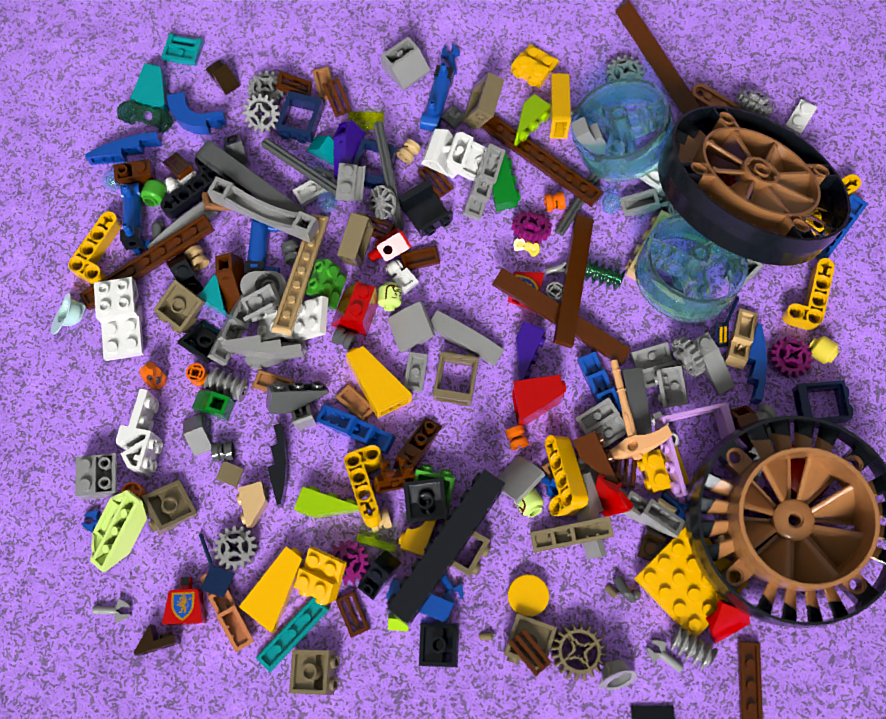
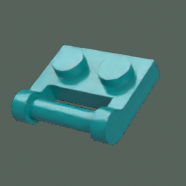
[161,33,204,66]

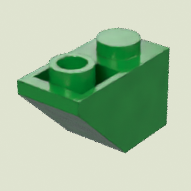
[192,390,235,421]

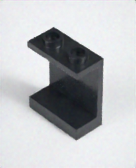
[398,179,453,237]

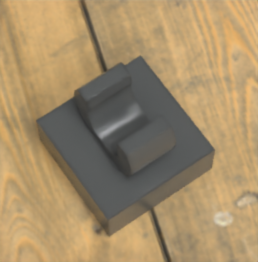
[442,105,464,130]

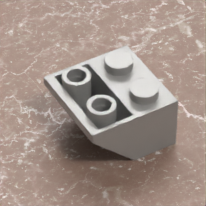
[381,37,431,91]
[75,453,117,500]

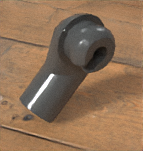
[151,221,165,239]
[613,576,641,603]

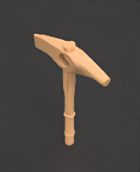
[606,360,673,460]

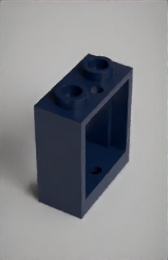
[276,91,325,144]
[353,138,397,191]
[792,380,853,424]

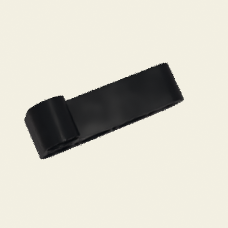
[160,157,225,219]

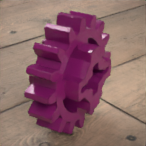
[511,209,552,244]
[769,336,814,378]
[327,540,370,586]

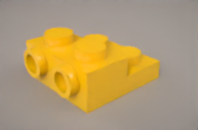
[511,44,559,88]
[637,445,690,495]
[294,547,347,605]

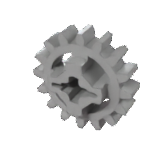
[605,55,645,93]
[247,70,285,105]
[736,88,775,117]
[242,93,281,133]
[671,336,705,377]
[213,526,258,571]

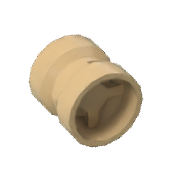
[396,139,421,164]
[184,245,209,271]
[369,508,392,533]

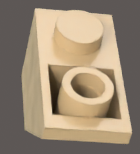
[236,481,269,529]

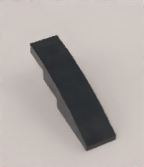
[267,423,289,508]

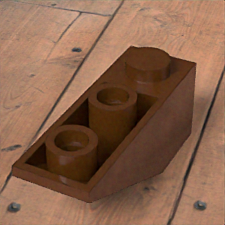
[215,252,244,315]
[393,417,442,472]
[573,430,623,484]

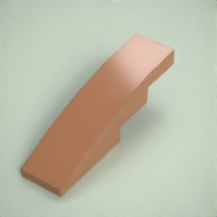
[199,567,255,653]

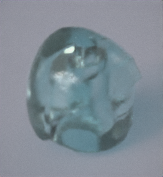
[102,171,123,191]
[317,192,337,213]
[601,193,621,214]

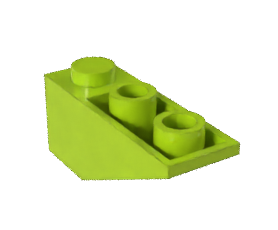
[514,94,551,146]
[294,485,360,518]

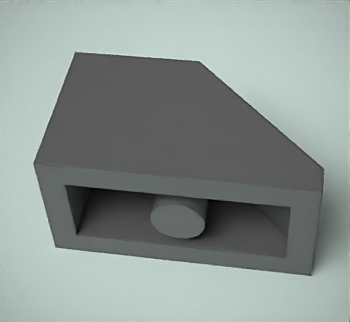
[223,133,248,165]

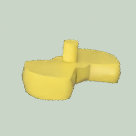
[513,237,541,257]

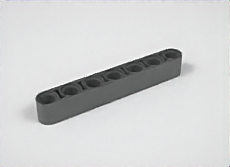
[195,140,307,214]

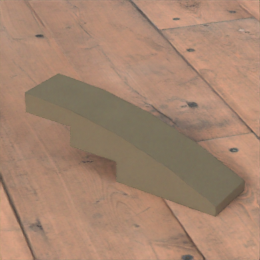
[530,516,614,553]

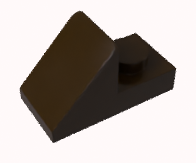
[205,60,240,95]
[637,526,667,561]
[134,624,181,656]

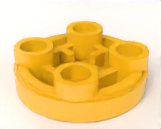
[508,574,549,617]

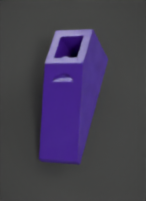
[334,120,366,179]
[515,321,546,380]

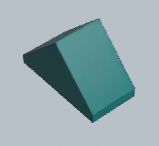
[306,136,334,166]
[198,275,228,315]

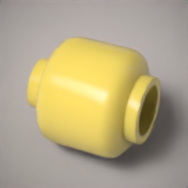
[809,336,840,364]

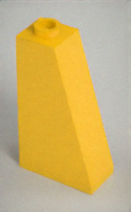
[549,73,571,139]
[346,346,412,419]
[239,546,305,633]

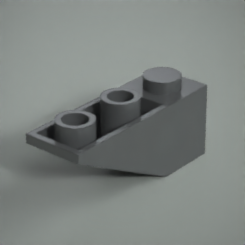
[266,381,329,414]

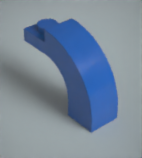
[167,92,227,135]

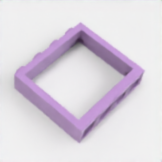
[655,402,740,497]

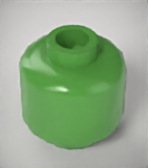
[140,179,168,207]

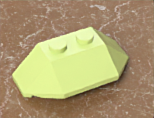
[90,490,147,572]

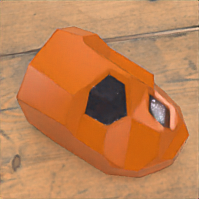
[139,362,168,390]

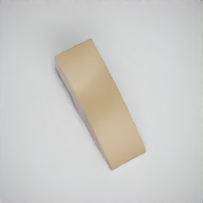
[725,308,758,370]

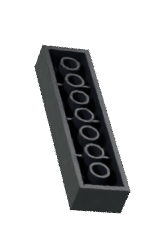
[386,469,505,627]

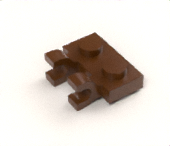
[372,455,415,494]

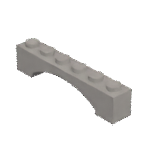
[207,176,319,243]

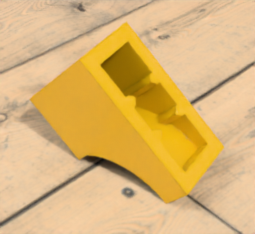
[398,520,437,558]

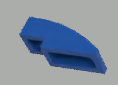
[385,579,454,623]

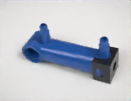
[420,62,454,132]
[120,182,144,250]
[244,218,280,275]

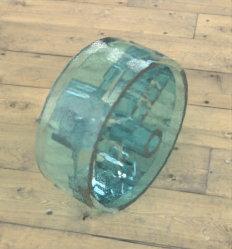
[571,78,674,182]
[635,214,748,323]

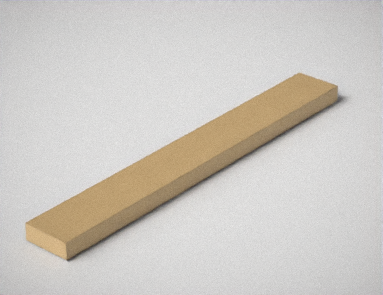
[272,214,329,335]

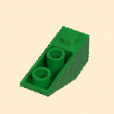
[492,152,521,212]

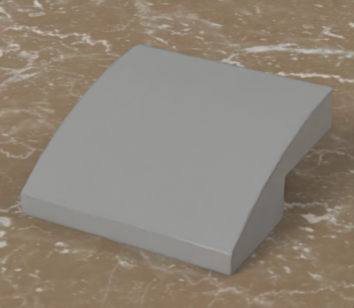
[387,301,435,353]
[630,342,677,389]
[575,397,627,448]
[497,455,545,504]

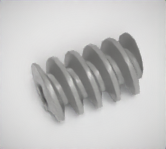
[204,367,248,402]
[670,625,718,670]

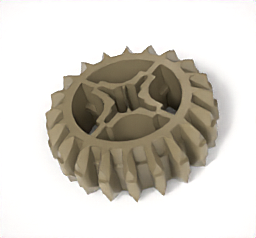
[551,622,607,681]

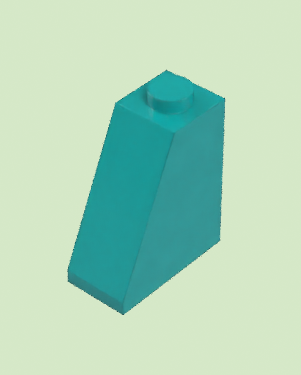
[130,63,169,115]

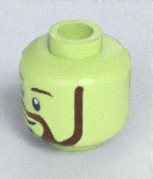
[377,282,402,311]
[514,488,544,517]

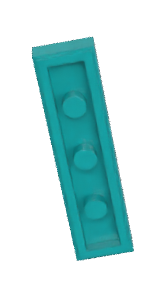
[256,597,329,673]

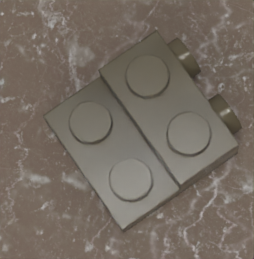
[153,279,205,334]
[141,480,197,535]
[503,614,557,670]
[289,649,340,695]

